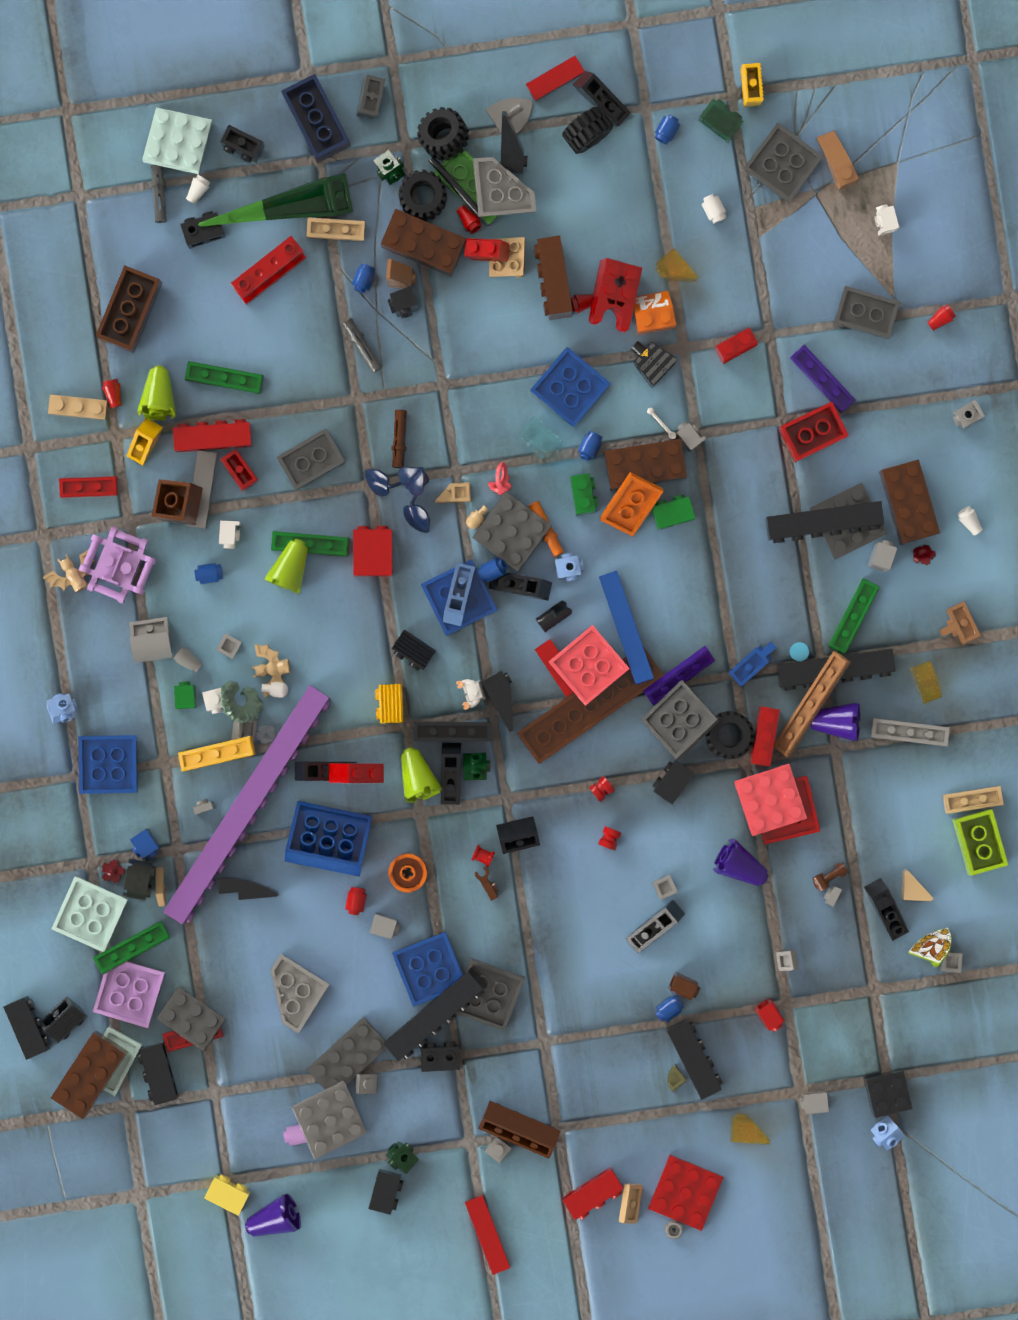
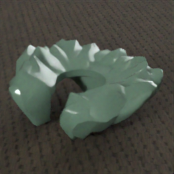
[221,681,264,723]

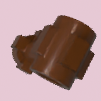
[812,863,849,892]

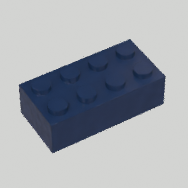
[281,74,351,163]

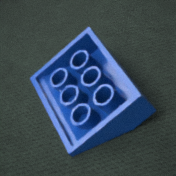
[285,801,373,877]

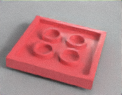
[549,625,630,706]
[734,763,807,836]

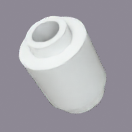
[701,194,727,224]

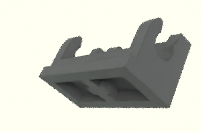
[356,75,385,119]

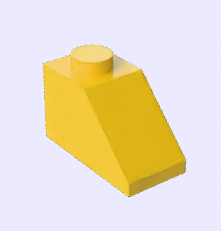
[126,418,163,466]

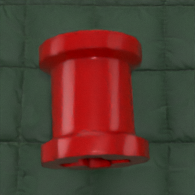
[471,844,495,867]

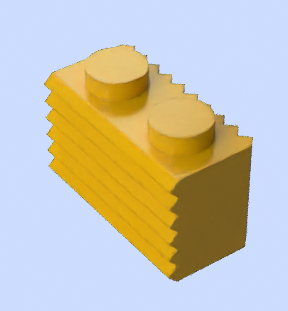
[741,63,764,107]
[375,684,404,723]

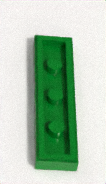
[184,361,264,394]
[271,531,349,557]
[828,578,880,655]
[93,921,171,975]

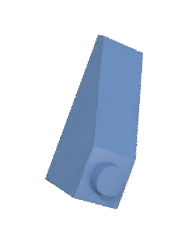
[442,563,475,626]

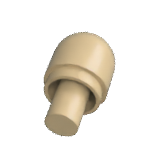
[466,505,489,529]

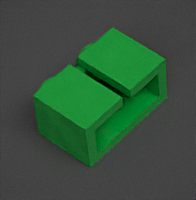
[651,495,695,530]

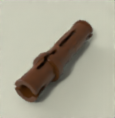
[391,410,407,468]

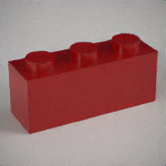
[749,706,780,767]
[562,1167,624,1220]

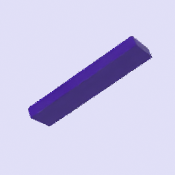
[790,345,856,414]
[643,646,715,706]

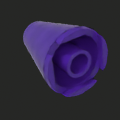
[810,703,860,741]
[713,839,769,886]
[245,1194,301,1237]

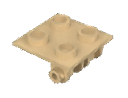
[489,237,526,278]

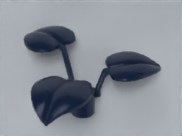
[364,466,430,533]

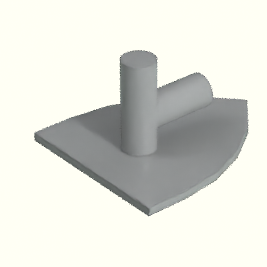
[486,98,533,134]

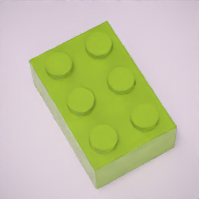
[952,809,1008,876]

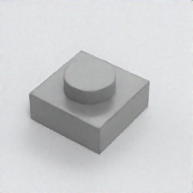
[216,633,243,659]
[192,799,215,815]
[652,874,678,900]
[824,886,842,907]
[776,950,799,971]
[941,952,963,973]
[356,1074,377,1094]
[484,1136,512,1163]

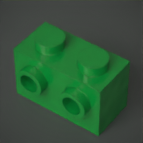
[570,473,598,516]

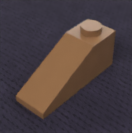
[816,130,859,191]
[386,259,416,289]

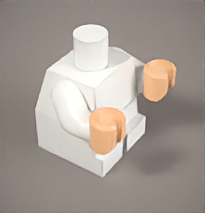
[456,679,486,710]

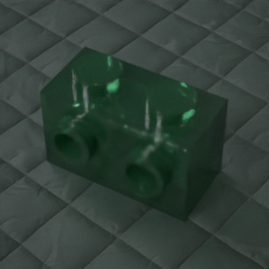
[698,98,744,143]

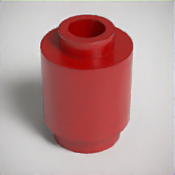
[345,887,367,915]

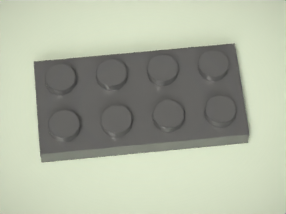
[307,1017,386,1089]

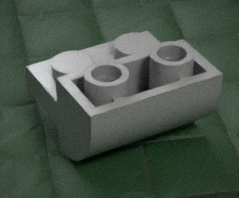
[129,617,173,663]

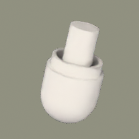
[261,682,289,698]

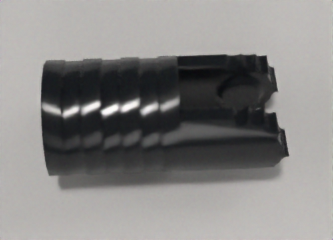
[535,600,572,633]

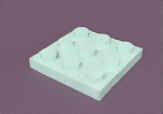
[142,107,212,174]
[52,876,128,952]

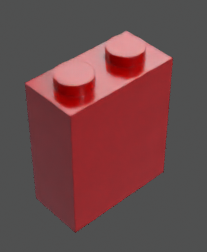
[353,526,393,577]
[329,763,384,783]

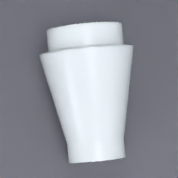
[186,174,211,204]
[957,506,983,536]

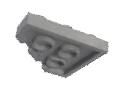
[473,157,536,217]
[270,953,330,1034]

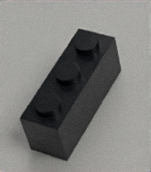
[3,996,51,1060]
[138,1041,179,1106]

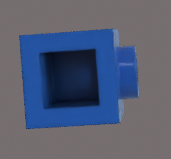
[130,829,161,859]

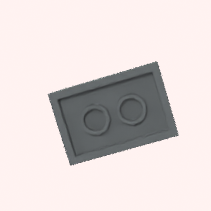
[834,286,900,339]
[277,429,345,490]
[156,986,226,1051]

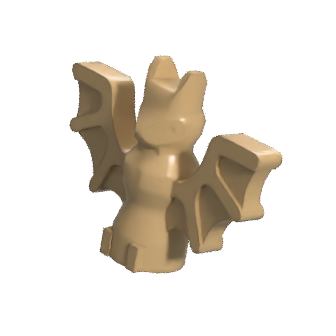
[43,550,94,593]
[251,644,291,697]

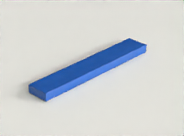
[599,571,654,685]

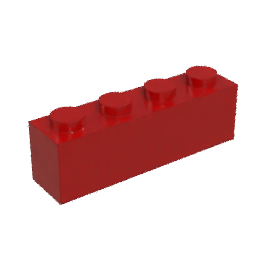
[173,419,253,453]

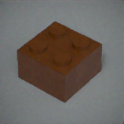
[151,479,203,525]

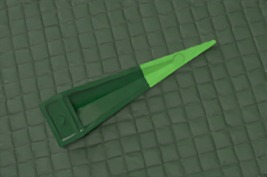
[198,173,353,226]

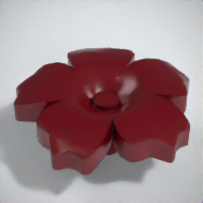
[913,545,936,566]
[101,859,125,883]

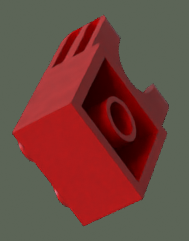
[588,258,643,333]

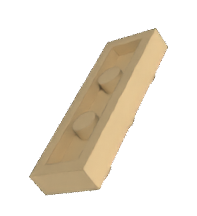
[306,218,365,241]
[48,395,108,420]
[943,786,1004,814]

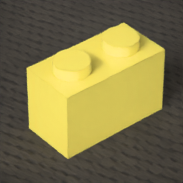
[204,1174,250,1216]

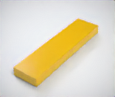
[178,736,256,772]

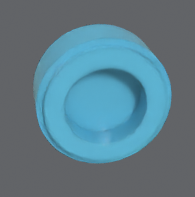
[789,642,809,662]

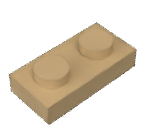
[619,1183,643,1224]

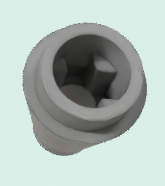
[173,646,202,673]

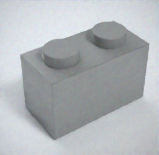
[867,540,897,572]

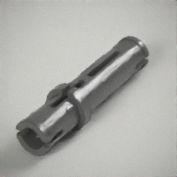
[151,165,167,223]
[342,318,382,373]

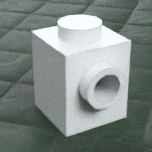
[202,688,223,714]

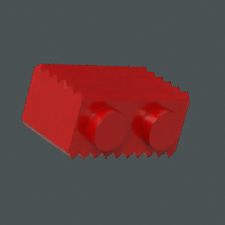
[464,238,510,262]
[715,327,758,364]
[754,998,785,1032]

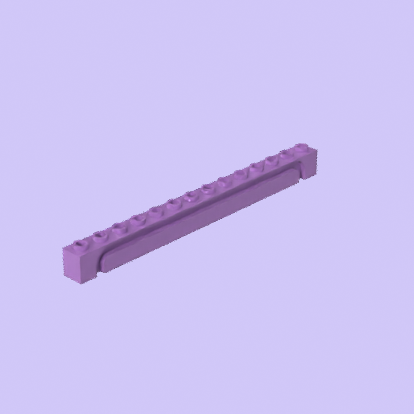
[163,685,331,924]

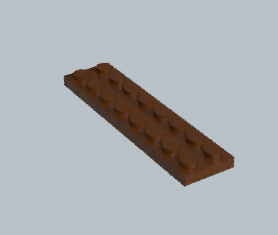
[517,646,664,764]

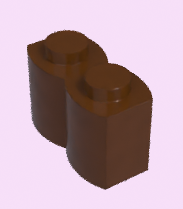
[668,972,700,1000]

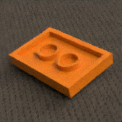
[600,472,664,537]

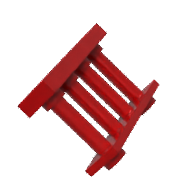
[231,236,306,305]

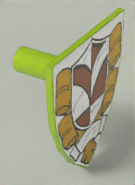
[908,928,952,967]

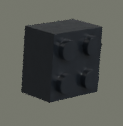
[863,1069,913,1118]

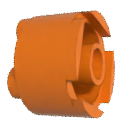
[388,853,428,893]

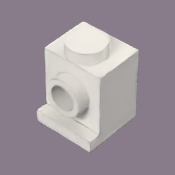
[875,204,900,236]
[219,521,241,549]

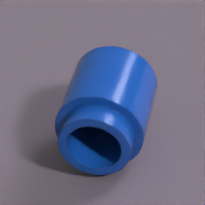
[654,114,680,145]
[352,263,376,293]
[577,431,603,461]
[478,557,507,582]
[194,563,223,584]
[655,995,684,1023]

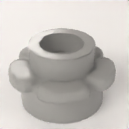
[664,1220,683,1239]

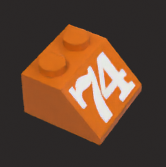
[633,291,676,335]

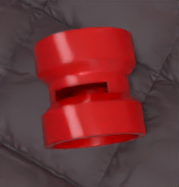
[589,776,615,802]
[598,826,622,851]

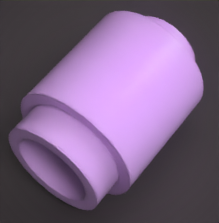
[283,1124,307,1146]

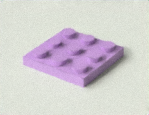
[93,961,165,1028]

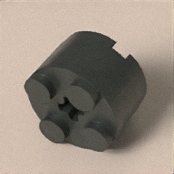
[123,859,156,901]

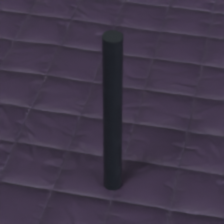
[428,156,481,218]

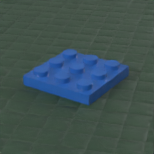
[530,347,611,428]
[421,559,498,636]
[78,735,138,794]
[392,931,463,1007]

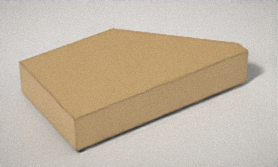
[435,482,471,504]
[155,867,166,907]

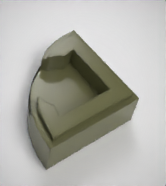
[668,1065,687,1092]

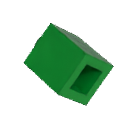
[174,681,197,709]

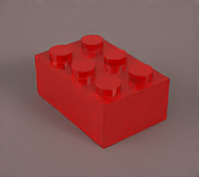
[778,402,849,463]

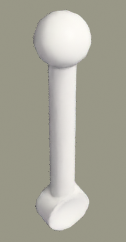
[647,408,676,439]

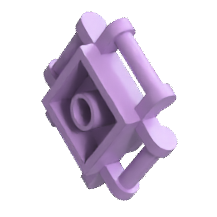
[79,526,157,604]

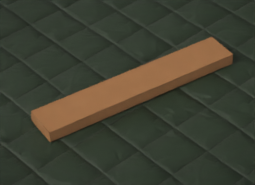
[774,651,851,757]

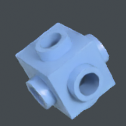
[555,553,584,582]
[47,694,77,724]
[871,1116,905,1151]

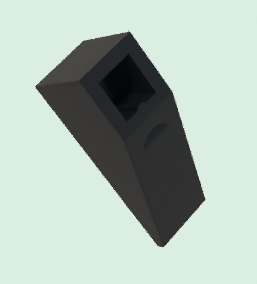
[864,878,909,941]

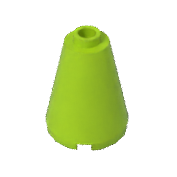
[137,365,176,421]
[264,538,308,594]
[401,747,442,803]

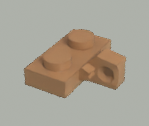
[939,601,981,644]

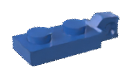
[728,642,776,687]

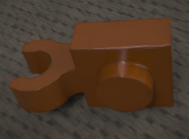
[475,866,499,901]

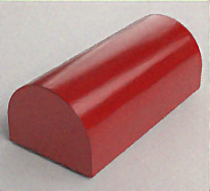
[220,449,258,491]

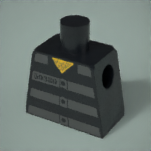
[631,341,678,388]

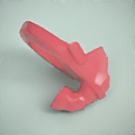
[488,462,512,495]

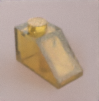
[655,248,698,283]
[909,661,942,704]
[730,1113,770,1144]

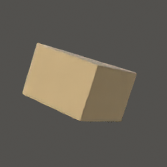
[901,869,934,901]

